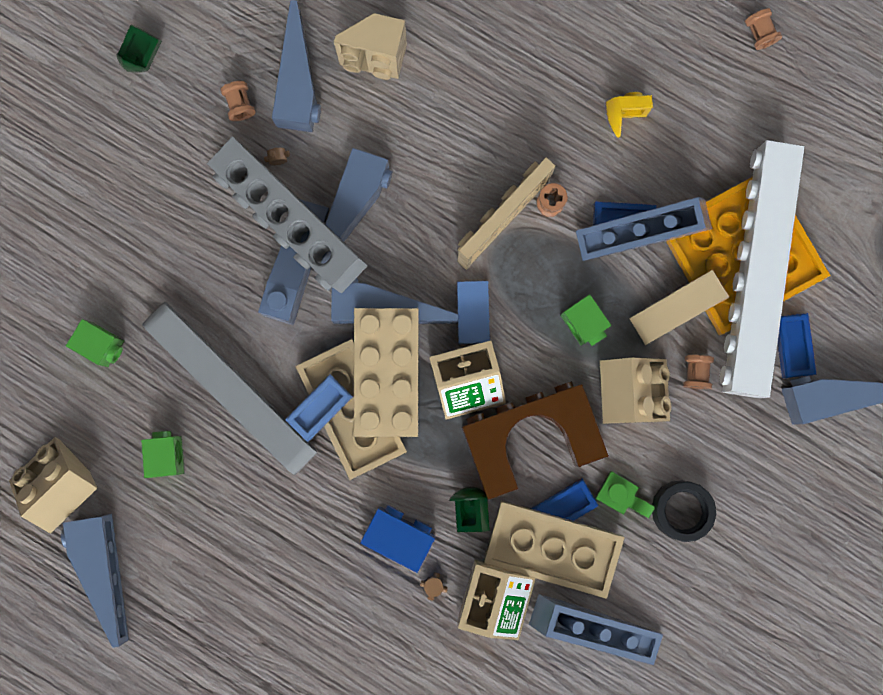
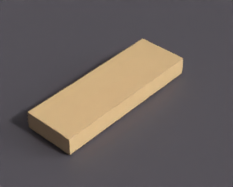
[629,270,729,345]

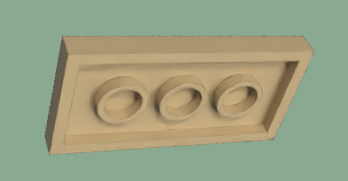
[457,157,556,270]
[354,308,419,437]
[295,339,407,480]
[483,500,625,599]

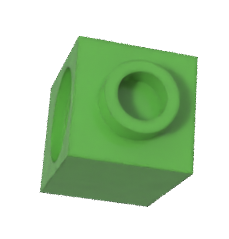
[560,295,611,346]
[66,319,125,367]
[141,431,184,478]

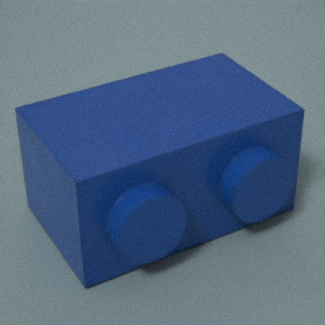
[360,505,435,573]

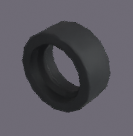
[652,480,717,542]

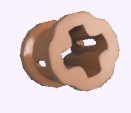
[745,8,782,50]
[220,81,256,121]
[537,183,567,217]
[683,355,714,389]

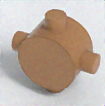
[264,148,290,165]
[420,572,448,601]

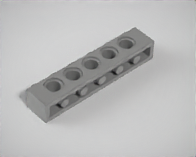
[207,136,368,293]

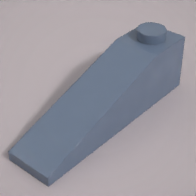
[272,0,321,132]
[321,148,393,264]
[576,197,712,261]
[258,199,329,325]
[331,278,458,324]
[782,376,883,424]
[61,514,129,648]
[529,594,663,665]

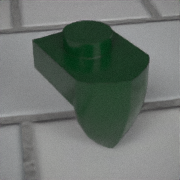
[116,25,162,73]
[449,487,490,533]

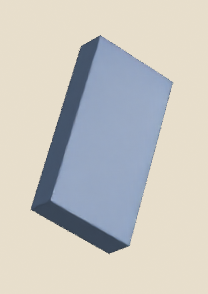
[457,281,490,344]
[285,374,353,442]

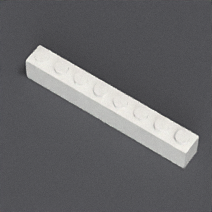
[719,140,804,399]

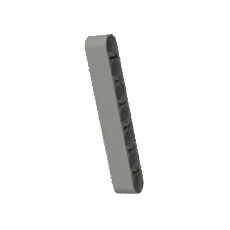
[142,302,318,475]

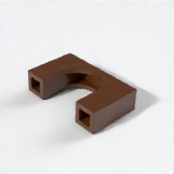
[462,381,609,500]

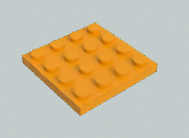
[666,177,831,336]

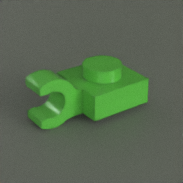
[595,471,655,518]

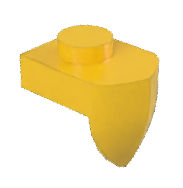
[606,92,653,138]

